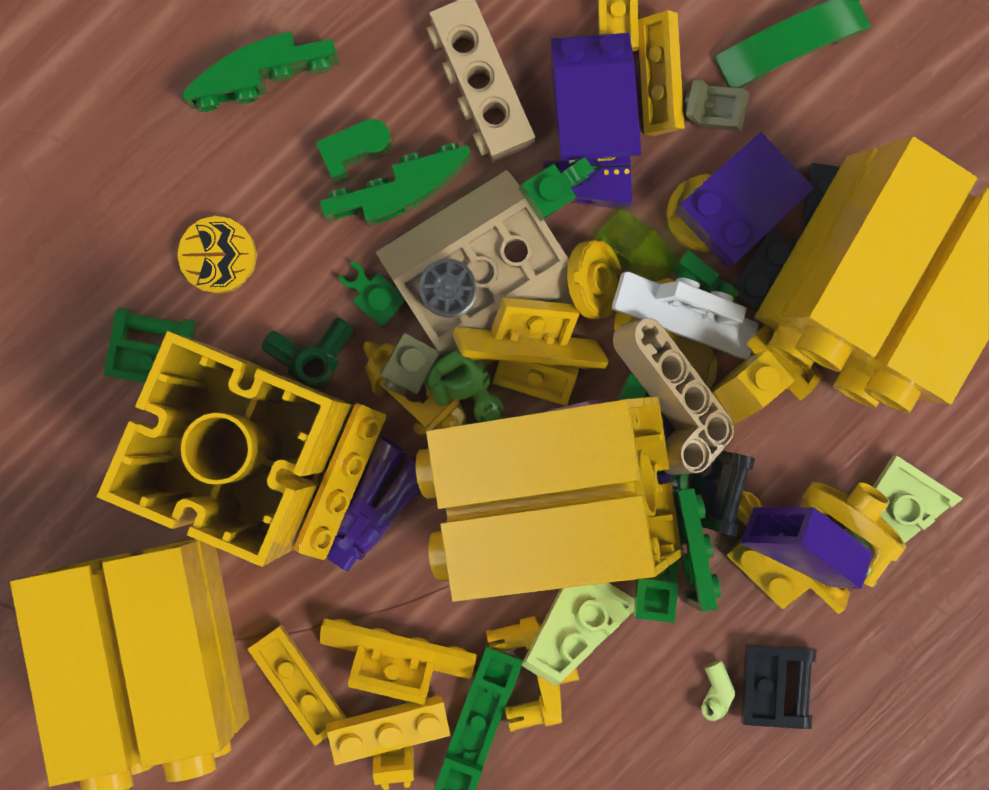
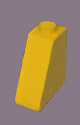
[710,350,795,426]

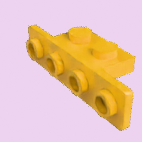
[452,297,609,369]
[294,403,386,560]
[726,490,850,614]
[320,619,477,705]

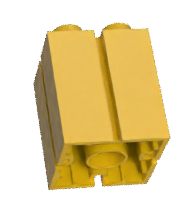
[754,136,989,414]
[97,331,354,567]
[416,396,684,602]
[10,539,250,790]

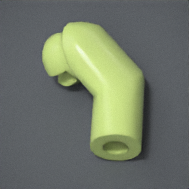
[701,660,735,721]

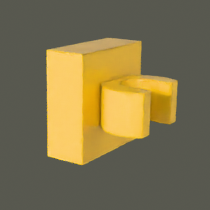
[373,746,414,790]

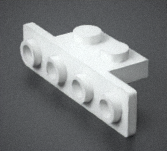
[612,272,758,360]

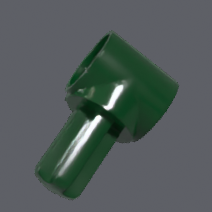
[261,318,354,390]

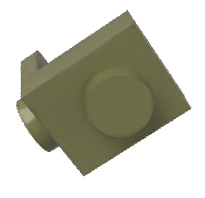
[684,79,750,131]
[379,332,439,396]

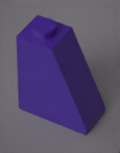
[741,507,873,589]

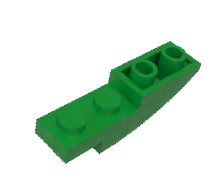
[183,31,340,112]
[320,143,471,227]

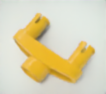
[800,482,906,587]
[486,616,579,732]

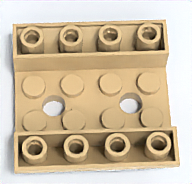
[376,170,574,372]

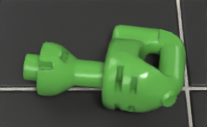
[425,349,504,422]

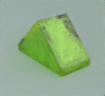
[595,208,678,282]

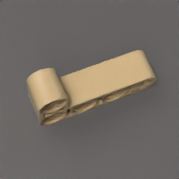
[613,318,734,475]

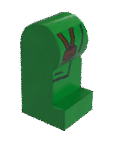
[316,119,392,184]

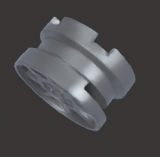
[419,258,477,318]

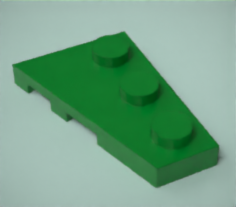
[674,487,721,612]

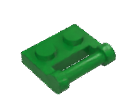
[103,307,197,383]

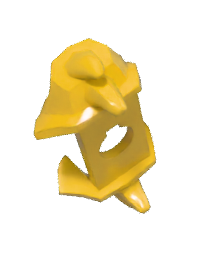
[363,341,467,436]

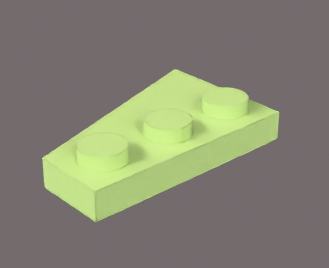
[845,456,963,576]
[521,583,635,686]

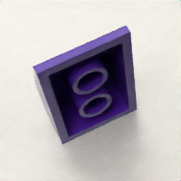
[551,33,641,161]
[675,132,814,269]

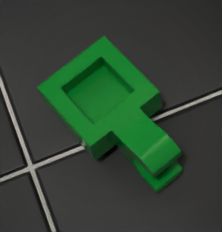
[518,157,594,221]

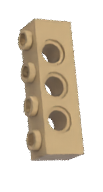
[426,0,535,163]

